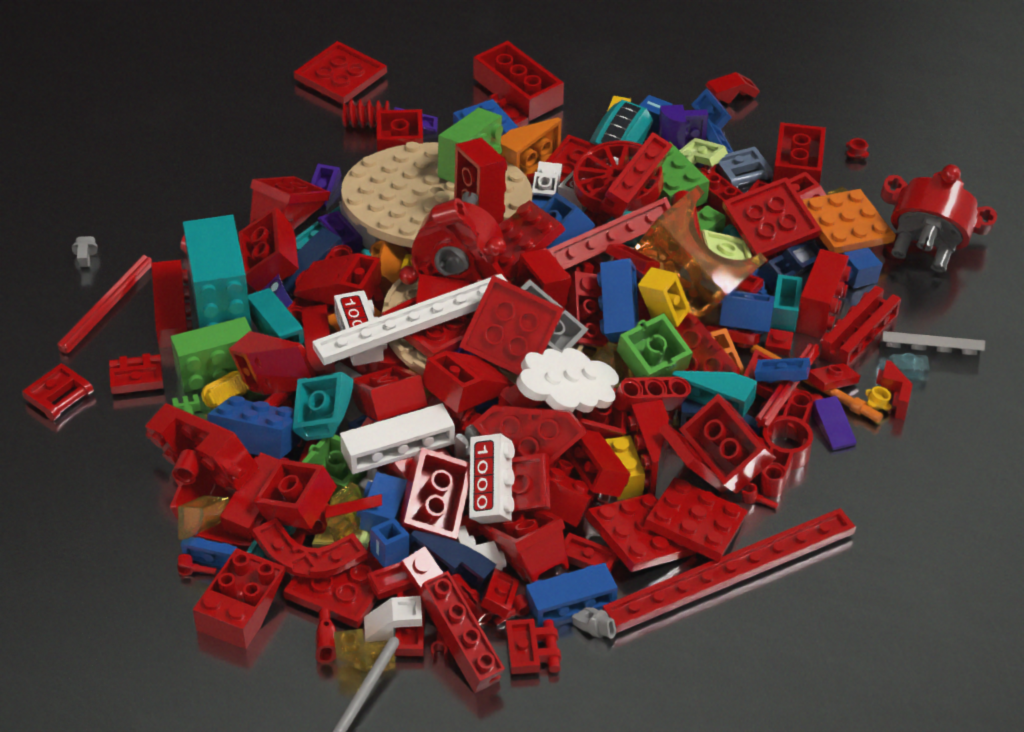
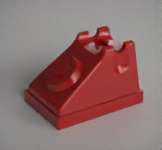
[250,176,331,230]
[478,510,569,584]

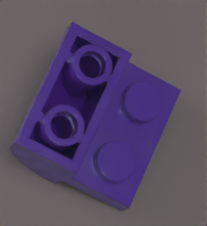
[658,105,708,150]

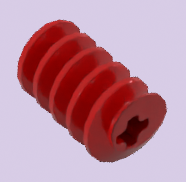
[342,99,390,129]

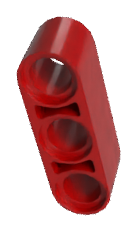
[612,377,691,412]

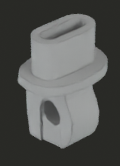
[72,236,98,267]
[572,607,616,638]

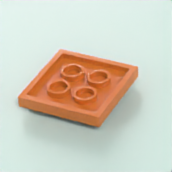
[802,189,896,253]

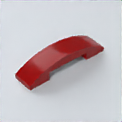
[302,304,336,375]

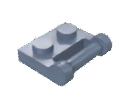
[716,147,773,188]

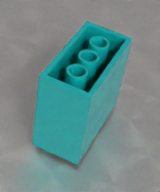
[183,215,252,331]

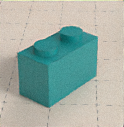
[771,274,803,333]

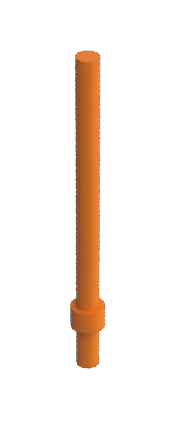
[750,344,883,423]

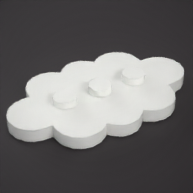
[516,348,619,413]

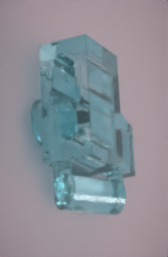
[877,353,930,381]

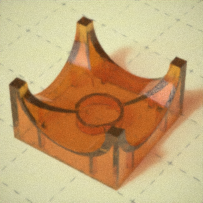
[634,185,767,323]

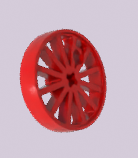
[573,141,664,216]

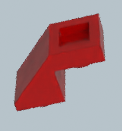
[705,72,760,104]
[876,360,913,420]

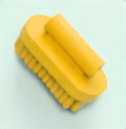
[201,371,249,409]

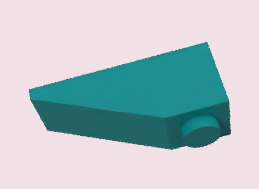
[672,371,757,418]

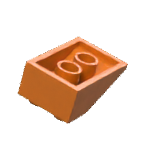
[501,117,562,177]

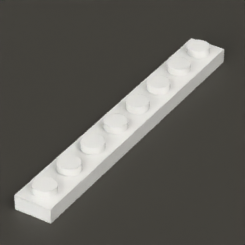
[312,274,507,365]

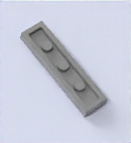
[880,331,985,355]

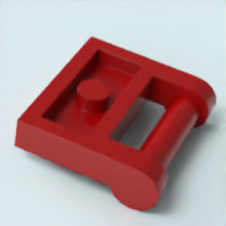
[22,363,94,421]

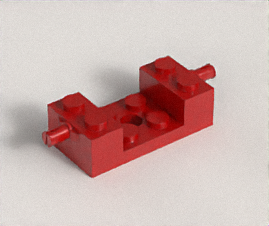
[145,403,259,491]

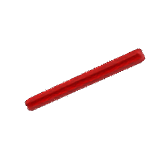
[57,255,152,354]
[755,343,820,428]

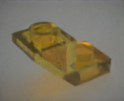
[328,482,362,542]
[334,629,396,673]

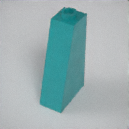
[248,288,305,348]

